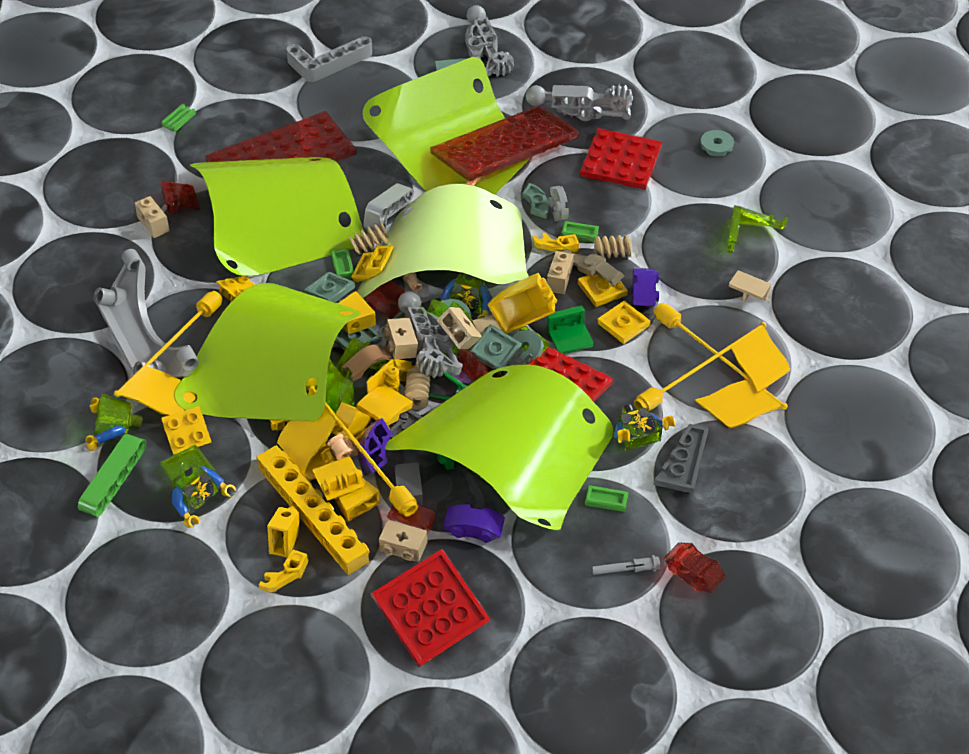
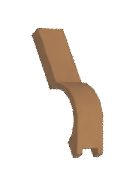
[342,344,422,381]

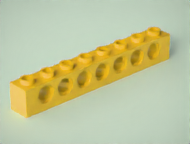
[256,445,370,575]

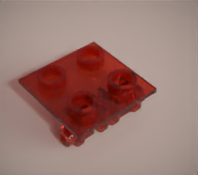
[160,181,200,214]
[365,280,405,319]
[457,349,503,382]

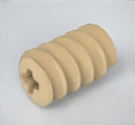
[349,222,388,255]
[594,235,632,258]
[404,367,430,410]

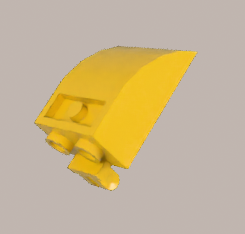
[487,273,557,334]

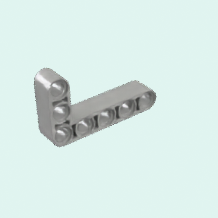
[287,37,372,82]

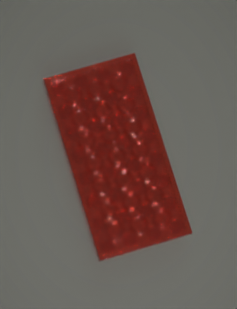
[430,106,579,182]
[205,111,357,162]

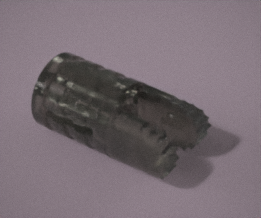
[501,347,533,376]

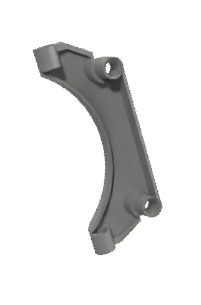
[94,249,199,378]

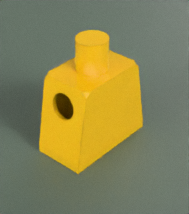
[337,291,376,334]
[332,402,373,441]
[334,477,380,522]
[268,506,300,558]

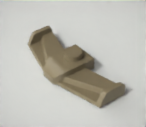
[563,249,624,287]

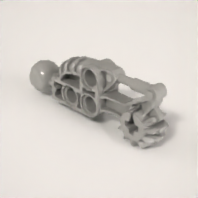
[465,5,514,77]
[526,84,633,121]
[398,291,462,378]

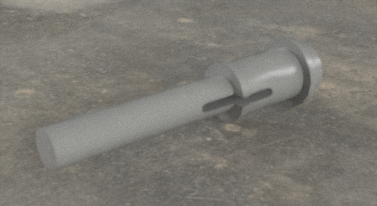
[592,555,660,575]

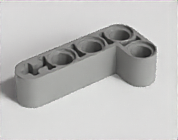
[363,183,414,232]

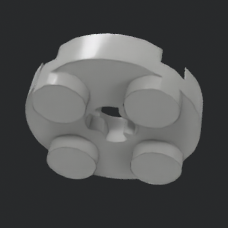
[548,185,569,221]

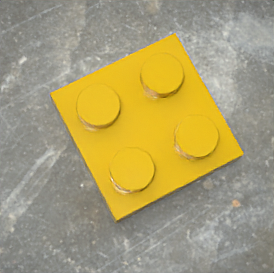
[578,273,628,307]
[597,301,650,344]

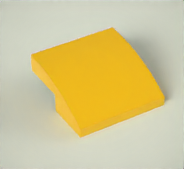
[351,245,393,282]
[356,384,413,426]

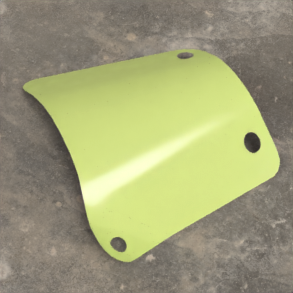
[357,184,529,298]

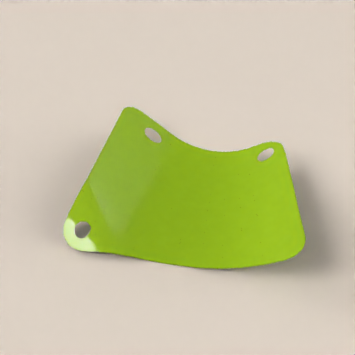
[363,57,536,195]
[190,157,363,276]
[174,283,360,421]
[385,365,613,530]

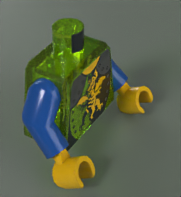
[434,273,492,319]
[85,393,142,451]
[614,404,676,451]
[171,463,236,528]

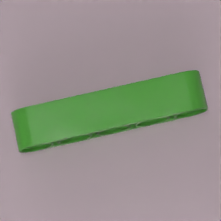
[78,434,146,517]

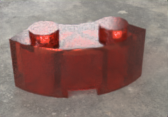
[664,542,726,593]

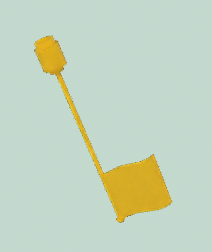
[114,291,223,416]
[654,303,788,428]
[634,322,790,412]
[277,385,418,516]

